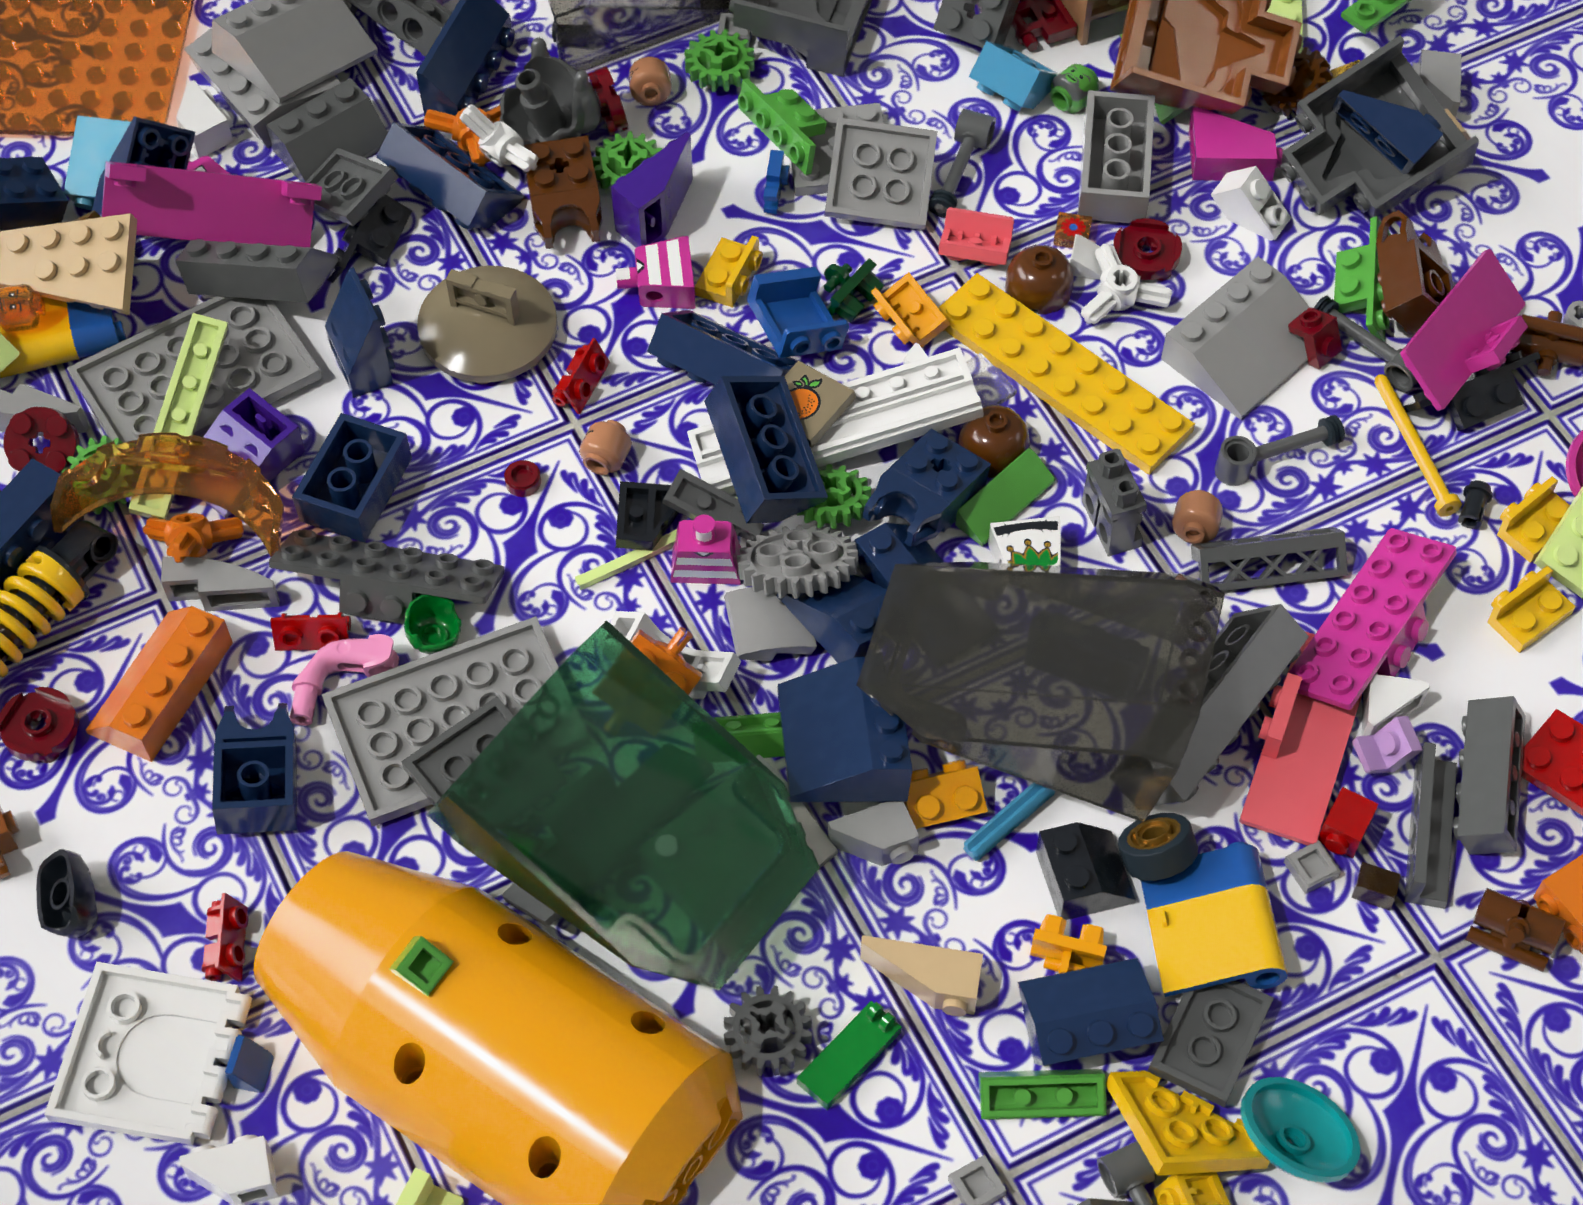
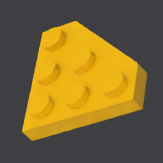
[1106,1071,1270,1176]

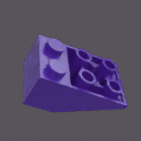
[611,132,693,248]
[179,388,305,519]

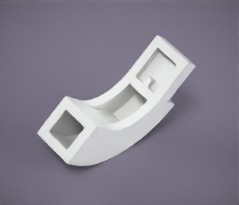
[600,611,741,699]

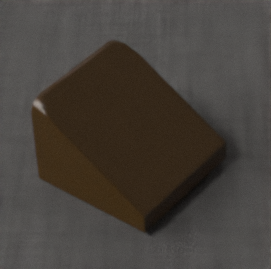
[1351,862,1401,910]

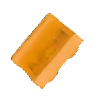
[871,272,951,348]
[904,760,988,829]

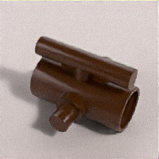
[1510,311,1583,377]
[1465,888,1565,972]

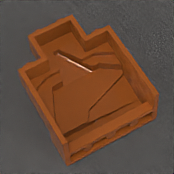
[1110,0,1302,115]

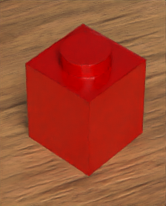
[1317,787,1379,858]

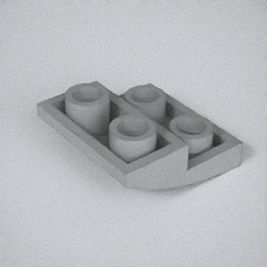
[724,587,817,661]

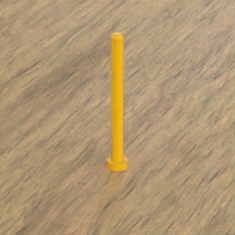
[1374,374,1462,517]

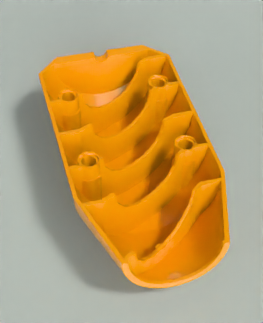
[254,851,743,1205]

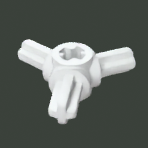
[460,104,538,172]
[1081,243,1172,324]

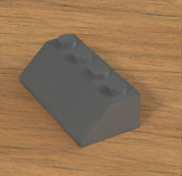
[175,239,339,303]

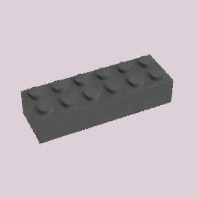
[1110,604,1309,806]

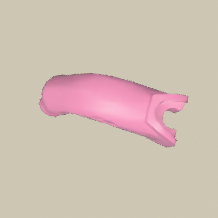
[289,634,399,726]

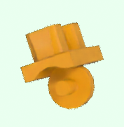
[1030,914,1107,974]

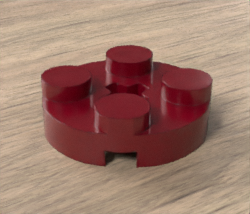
[588,66,628,136]
[1113,218,1182,281]
[3,407,80,474]
[0,687,80,763]

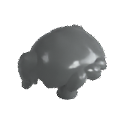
[499,37,601,145]

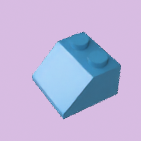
[969,41,1058,111]

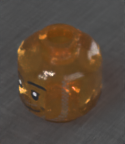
[0,284,46,333]

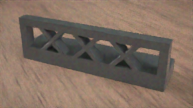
[1191,527,1348,593]
[1404,742,1457,909]

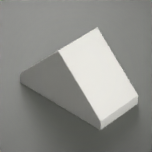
[1361,674,1430,736]

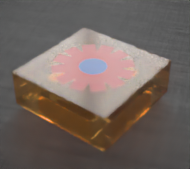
[1053,212,1092,248]

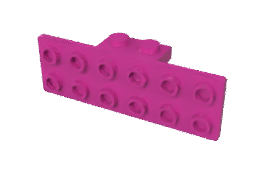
[1400,249,1528,411]
[1283,528,1457,710]

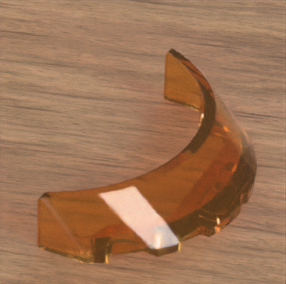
[50,433,284,557]

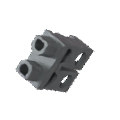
[1082,449,1147,557]

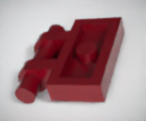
[1011,0,1078,52]

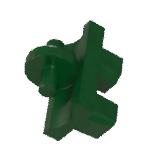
[823,258,885,323]

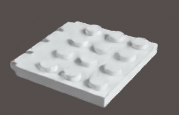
[44,962,252,1145]

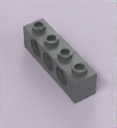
[346,0,452,57]

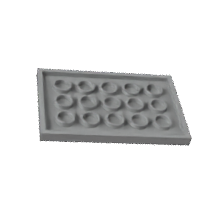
[67,296,322,471]
[321,616,591,827]

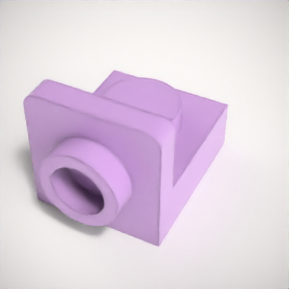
[1352,716,1423,774]

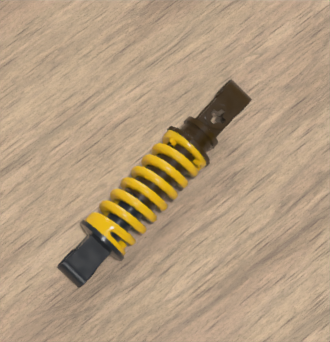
[0,520,118,678]

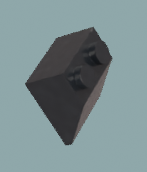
[1036,822,1136,920]

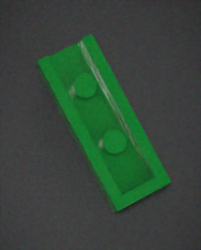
[796,1001,902,1110]

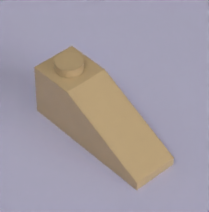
[860,935,983,1016]

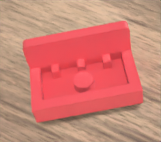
[938,207,1014,266]

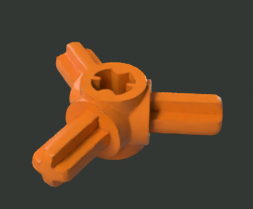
[424,105,501,167]
[143,513,244,563]

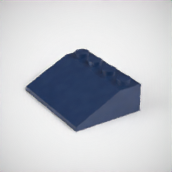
[777,657,913,802]

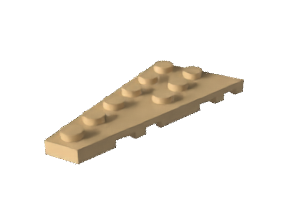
[0,213,137,315]

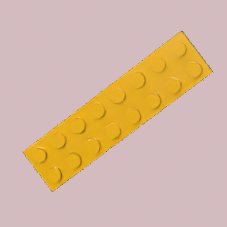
[938,273,1195,475]

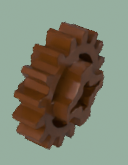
[1262,47,1333,117]

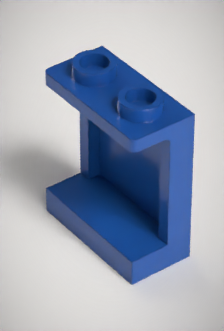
[747,267,849,358]

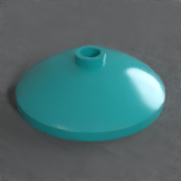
[1241,1077,1361,1182]

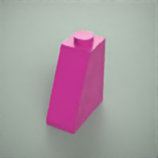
[1188,107,1282,181]

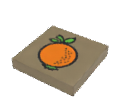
[785,360,856,448]

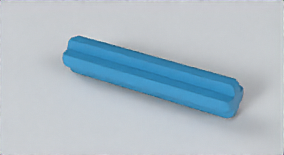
[963,775,1056,861]

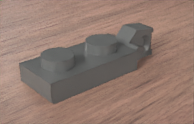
[662,469,764,541]

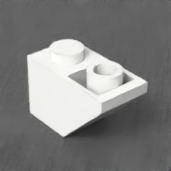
[176,80,234,159]
[1211,166,1291,241]
[179,1135,279,1205]

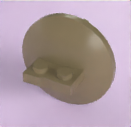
[417,266,557,384]

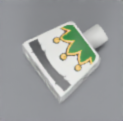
[988,516,1061,604]

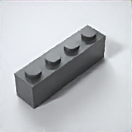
[1453,696,1526,855]

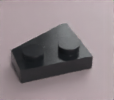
[615,481,679,550]

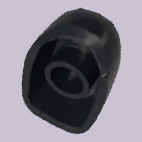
[36,849,98,938]

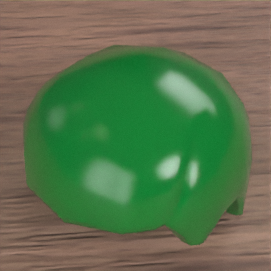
[404,595,462,655]

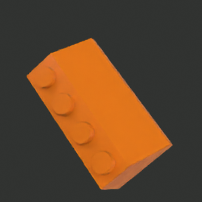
[86,606,233,762]

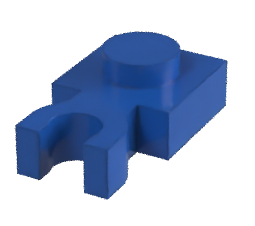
[763,150,790,214]

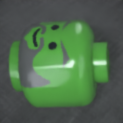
[1050,64,1099,113]

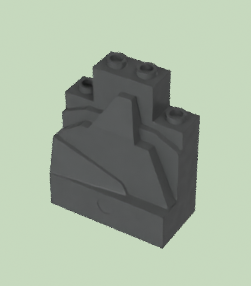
[729,0,873,77]
[1280,35,1479,218]

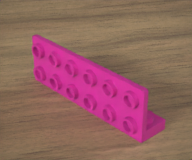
[102,161,322,247]

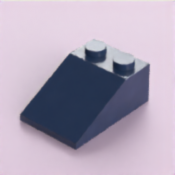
[1332,90,1443,175]
[776,575,914,663]

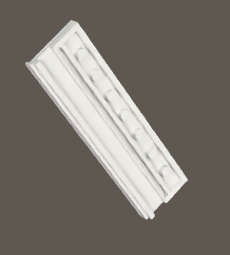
[687,347,984,495]

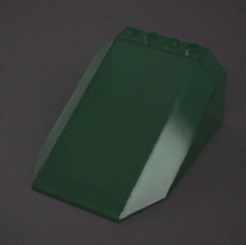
[426,620,820,990]

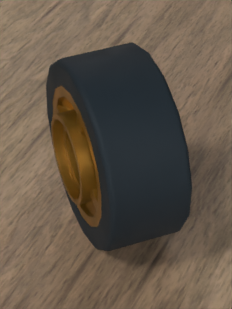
[1118,813,1198,881]

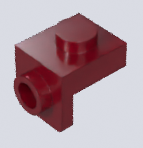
[1288,308,1342,369]

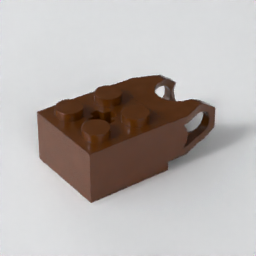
[524,135,602,249]
[1376,210,1454,336]

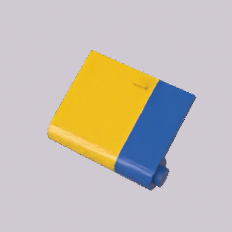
[0,292,127,378]
[1141,842,1288,997]

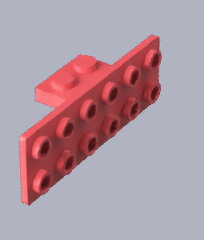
[1239,632,1362,845]

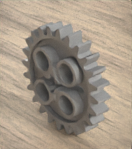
[737,525,859,599]

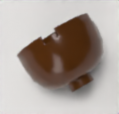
[1005,245,1074,315]
[958,405,1030,478]

